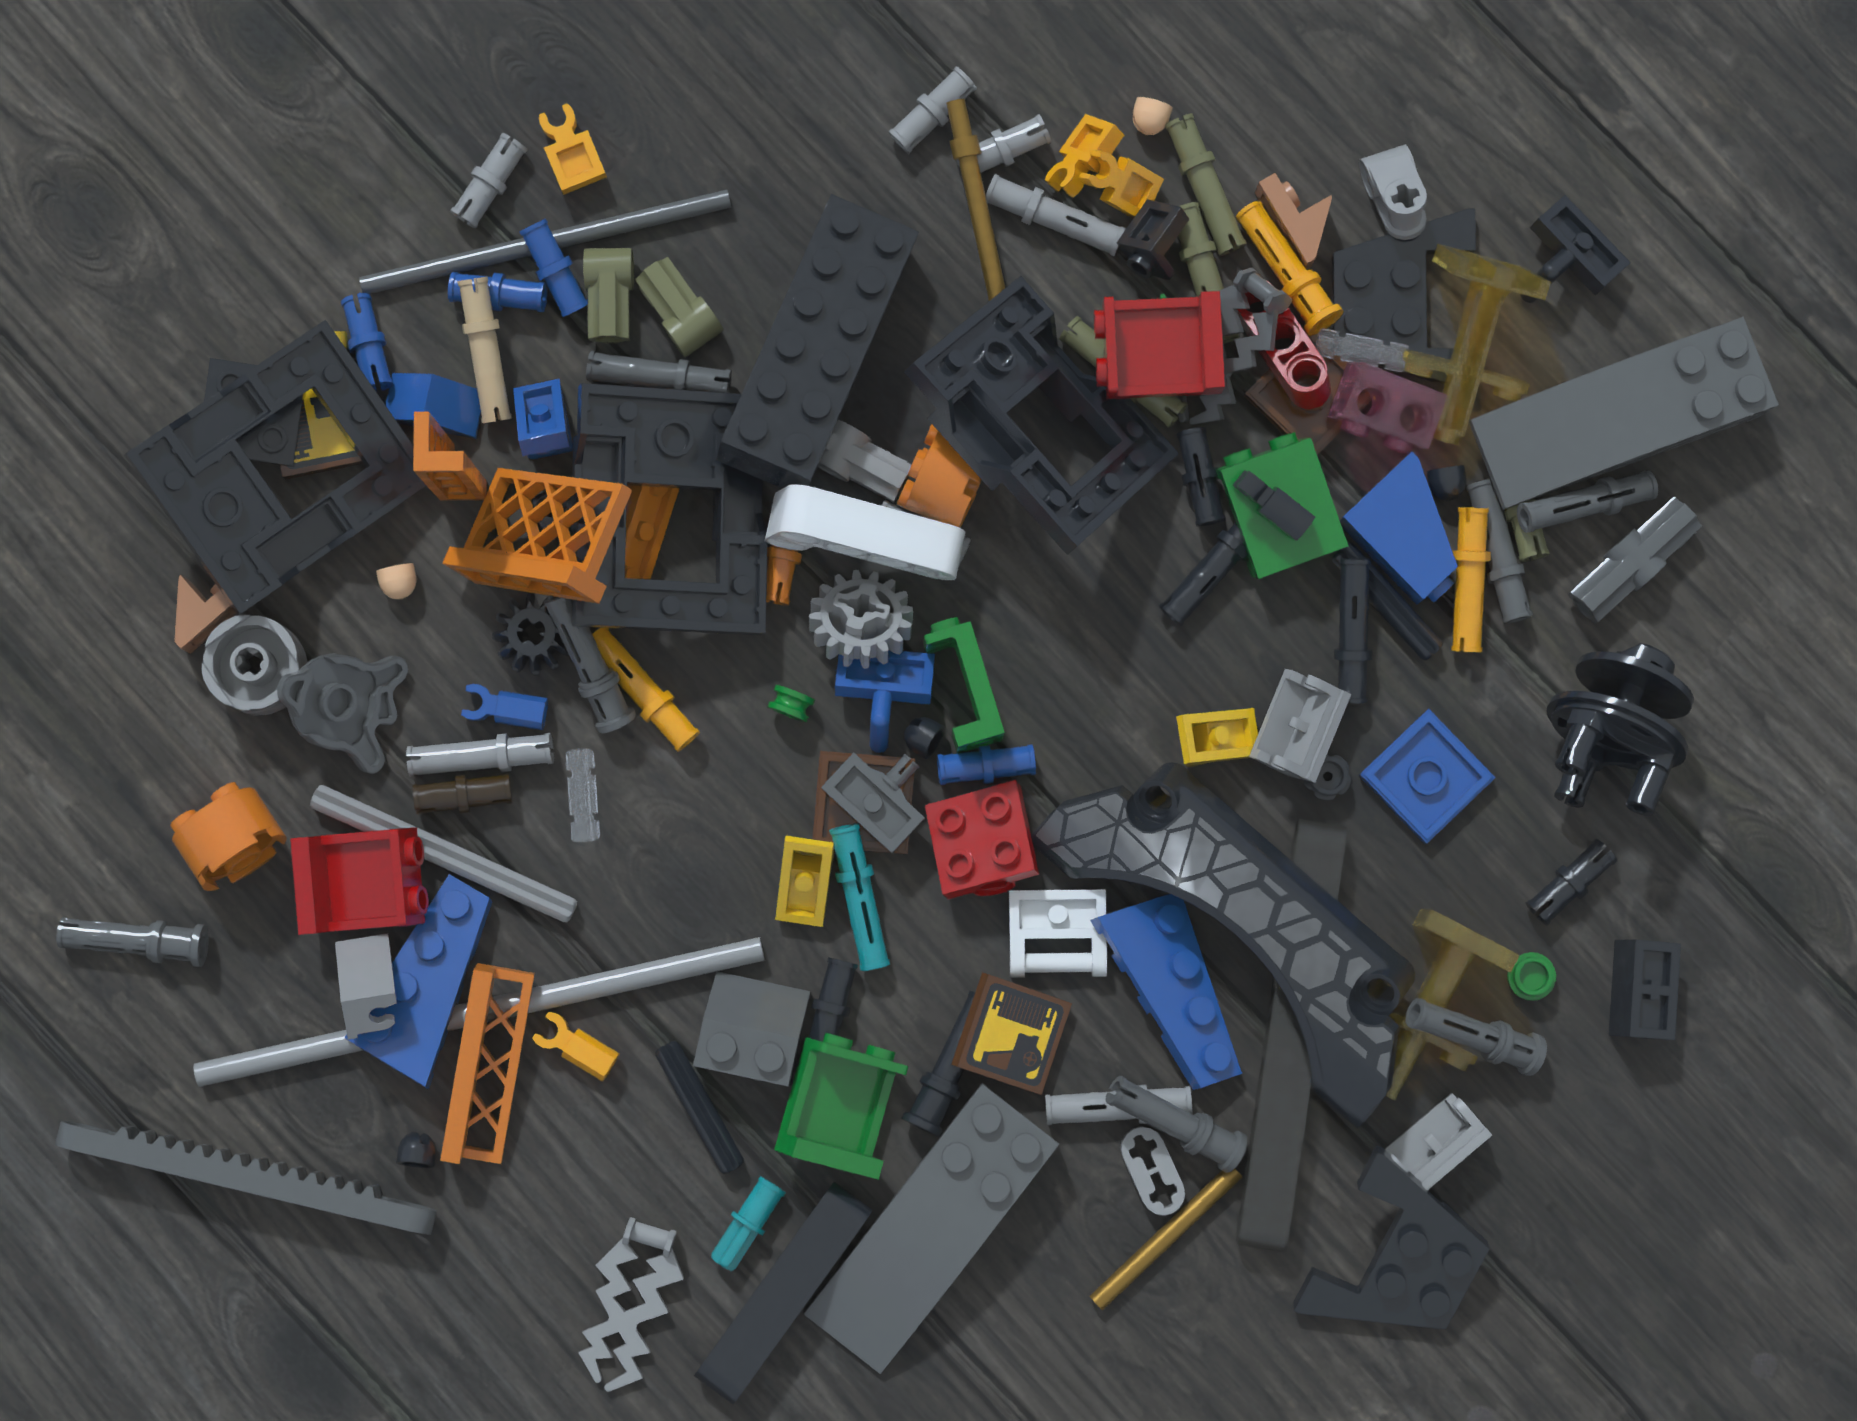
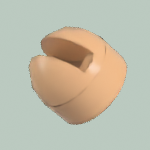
[1133,97,1173,135]
[376,563,417,599]

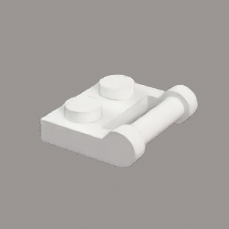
[1009,889,1107,978]

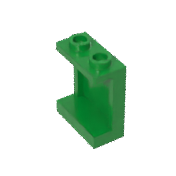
[1216,432,1348,579]
[924,617,1005,753]
[774,1032,909,1180]

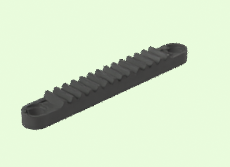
[55,1121,437,1235]

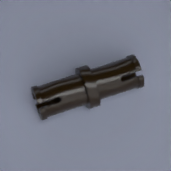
[413,773,512,815]

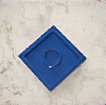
[1358,709,1495,844]

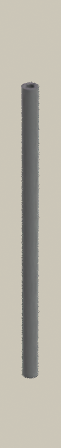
[359,189,732,294]

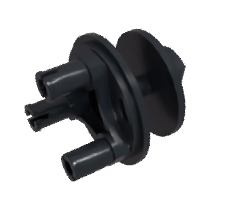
[1546,643,1694,816]

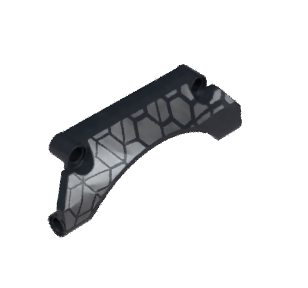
[1031,762,1415,1128]

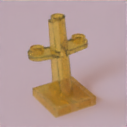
[1402,244,1551,445]
[1386,909,1520,1100]

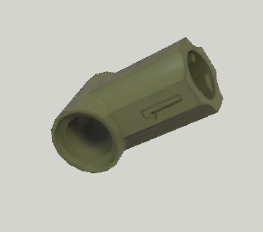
[583,248,634,343]
[635,257,724,357]

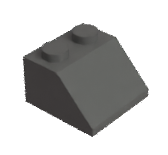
[693,971,811,1086]

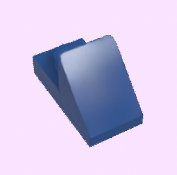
[513,379,573,459]

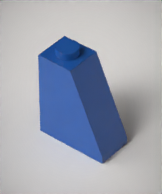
[1340,452,1458,605]

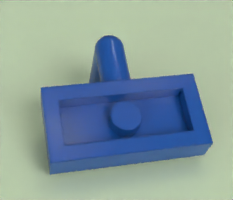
[835,650,935,753]

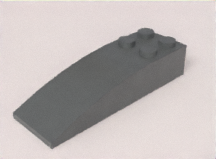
[1468,316,1779,510]
[804,1083,1059,1374]

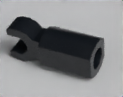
[1232,470,1315,541]

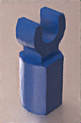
[461,684,548,730]

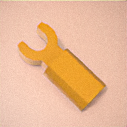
[532,1012,620,1082]

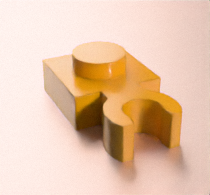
[539,103,607,195]
[1045,114,1125,198]
[1079,150,1164,219]

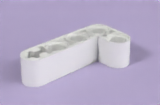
[765,485,965,580]

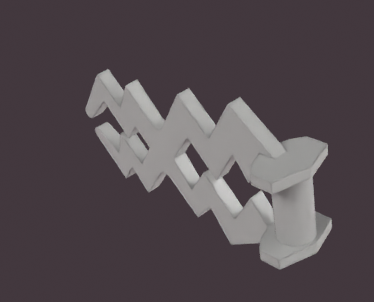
[578,1217,684,1392]

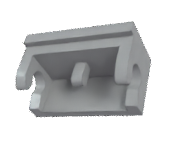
[1249,669,1351,783]
[335,933,397,1040]
[1385,1093,1492,1190]

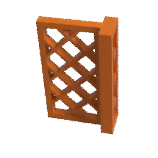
[442,468,632,604]

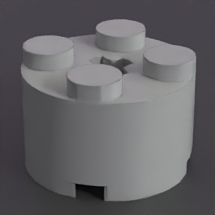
[202,615,307,716]

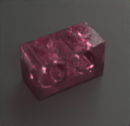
[1328,362,1448,455]

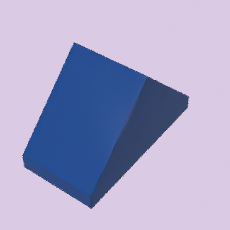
[385,373,481,439]

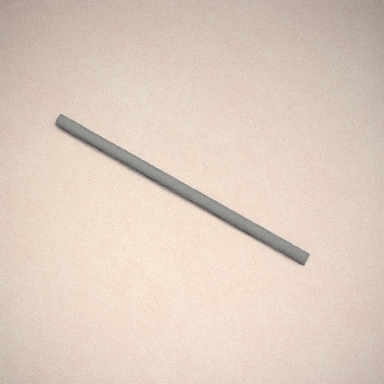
[194,937,765,1087]

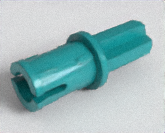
[711,1176,786,1271]

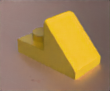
[1176,708,1258,767]
[775,836,834,927]

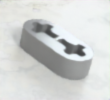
[1120,1126,1185,1215]

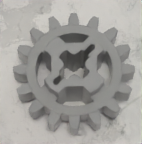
[809,570,913,669]

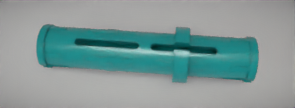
[829,823,890,971]

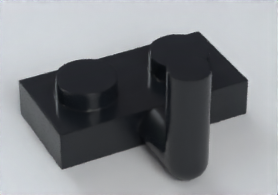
[1520,195,1631,303]

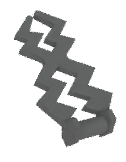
[1177,267,1293,425]

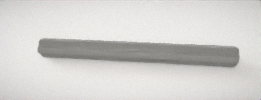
[310,785,577,922]

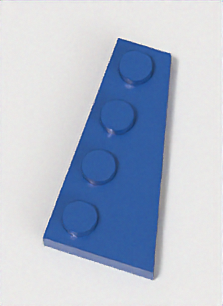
[344,874,492,1090]
[1090,894,1242,1090]

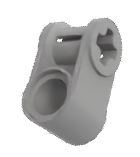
[1359,144,1427,240]

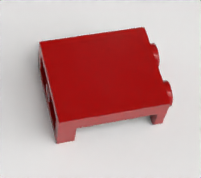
[1094,291,1225,399]
[290,827,429,935]

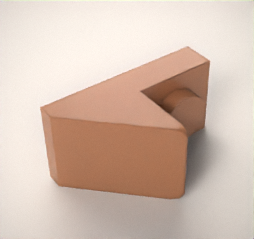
[1255,173,1332,270]
[174,575,237,654]

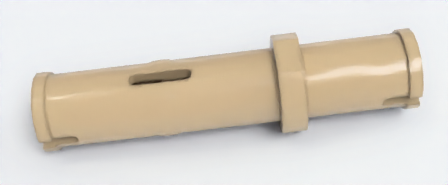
[457,276,512,423]

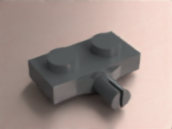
[821,752,925,854]

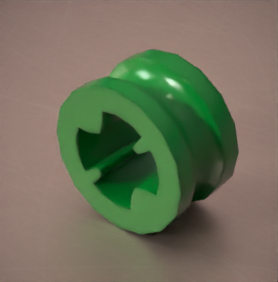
[767,685,815,723]

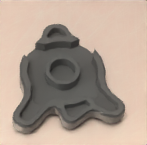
[277,653,408,774]

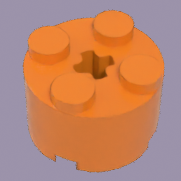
[897,424,982,528]
[170,782,287,891]

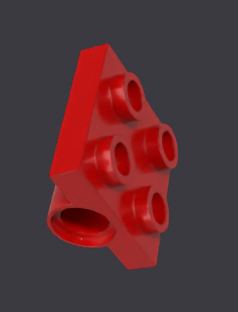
[925,780,1039,899]

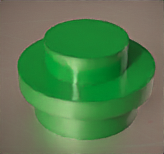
[1507,952,1556,1001]

